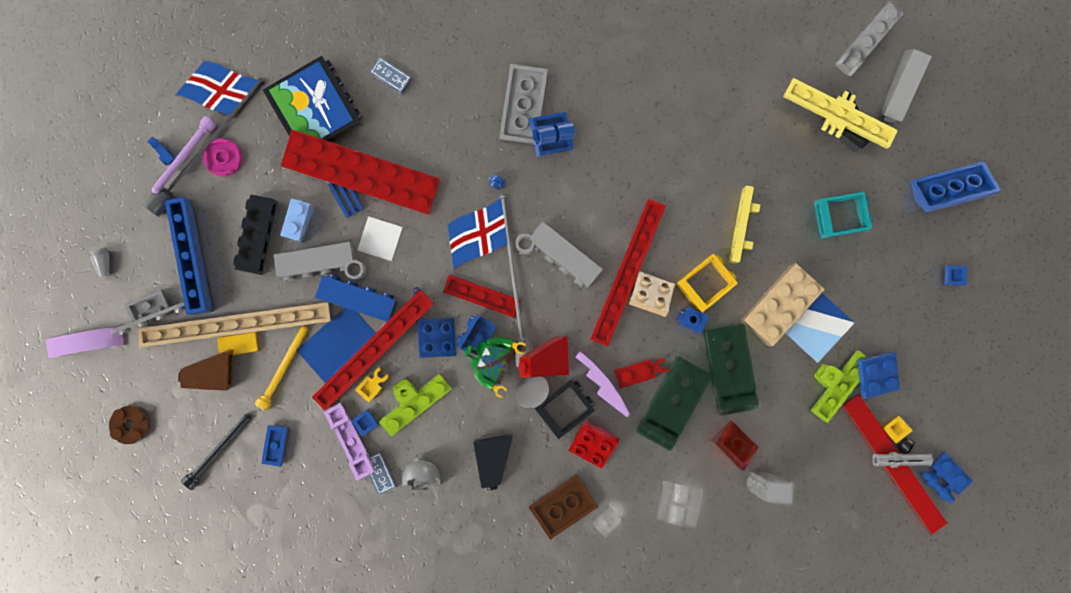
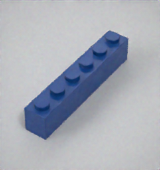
[165,197,213,315]

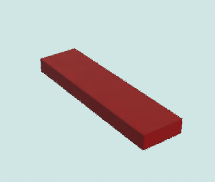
[443,274,521,318]

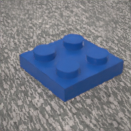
[857,352,900,398]

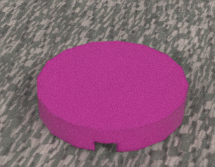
[203,138,243,177]

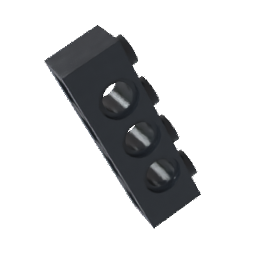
[233,194,278,275]

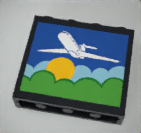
[263,56,363,141]

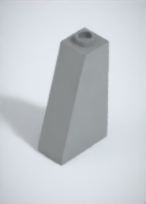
[880,49,932,124]

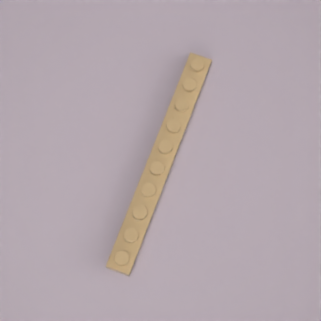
[137,302,332,348]

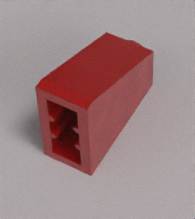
[518,336,569,377]

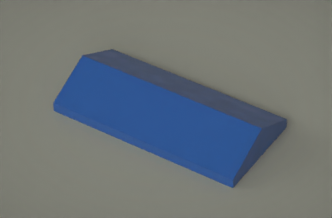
[911,161,1001,213]

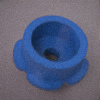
[488,174,506,190]

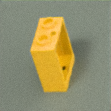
[676,253,738,313]

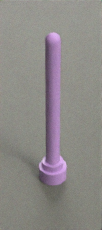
[152,116,217,193]

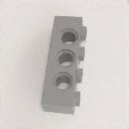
[747,472,793,504]

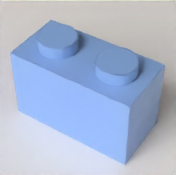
[280,198,315,243]

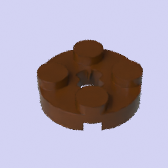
[109,405,150,445]

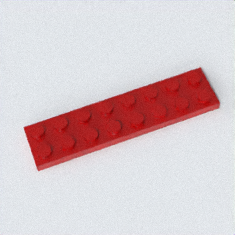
[280,130,440,215]

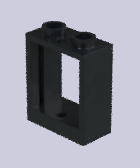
[535,380,595,440]

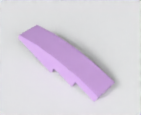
[575,351,630,417]

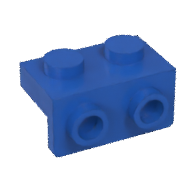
[457,314,497,351]

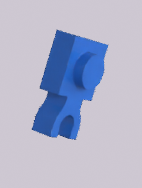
[147,136,176,166]

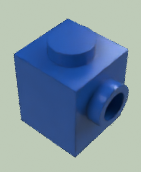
[677,307,709,334]

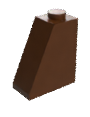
[178,349,234,391]

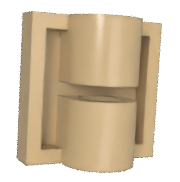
[629,272,675,317]

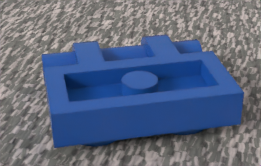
[922,452,973,504]

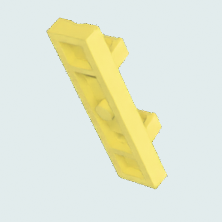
[729,186,760,264]

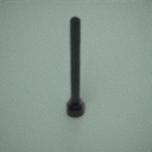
[181,414,251,490]

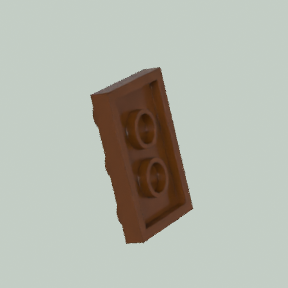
[529,474,598,540]

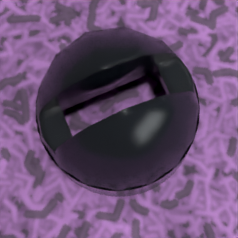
[898,437,915,454]

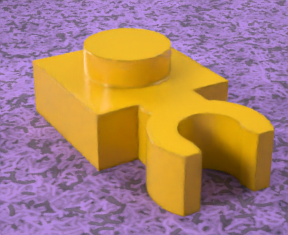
[355,368,389,403]

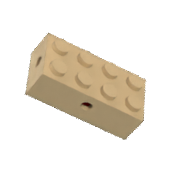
[740,263,825,347]

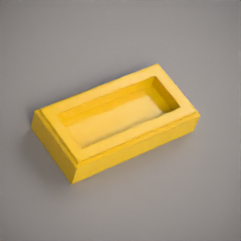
[217,332,259,355]

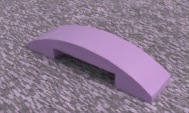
[46,326,126,358]
[324,403,375,481]

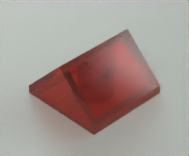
[710,420,759,471]

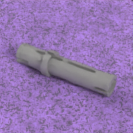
[873,452,933,468]

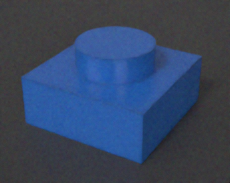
[944,265,967,286]
[352,409,379,437]

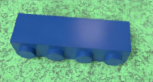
[315,274,398,322]

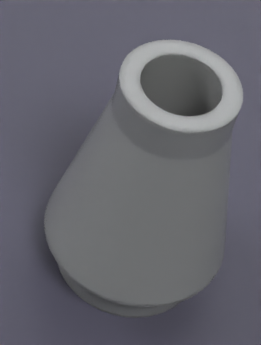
[90,248,110,277]

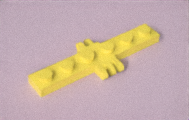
[783,78,898,149]

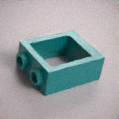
[814,192,873,239]

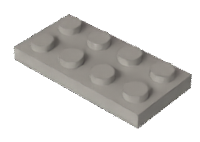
[499,64,548,145]

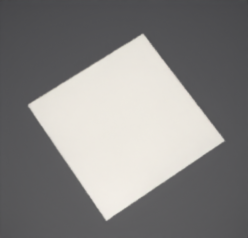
[358,216,402,261]

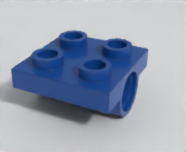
[529,112,575,157]

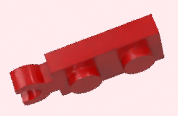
[614,358,668,389]

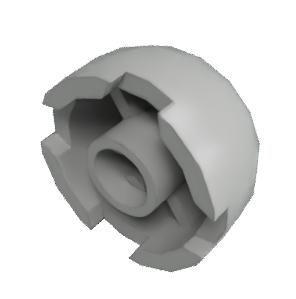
[402,458,441,491]

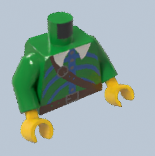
[465,336,526,398]

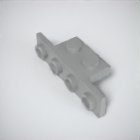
[111,289,185,335]

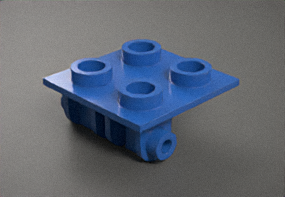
[417,318,456,358]

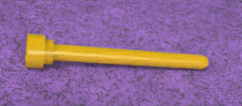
[254,326,308,411]

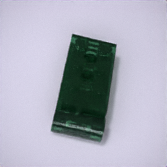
[703,323,759,416]
[636,356,713,451]

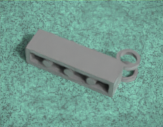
[834,1,904,77]
[515,221,603,288]
[273,242,367,281]

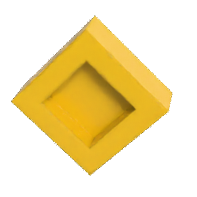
[883,416,913,444]

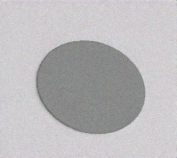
[515,377,549,408]

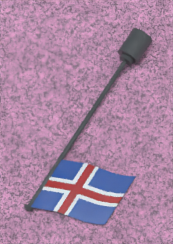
[143,61,264,217]

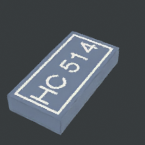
[370,57,412,94]
[370,452,397,495]

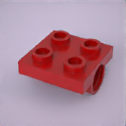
[568,420,620,469]

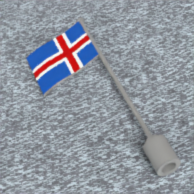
[448,195,533,367]

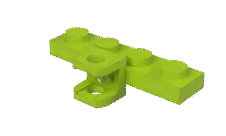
[810,350,867,424]
[379,373,452,437]

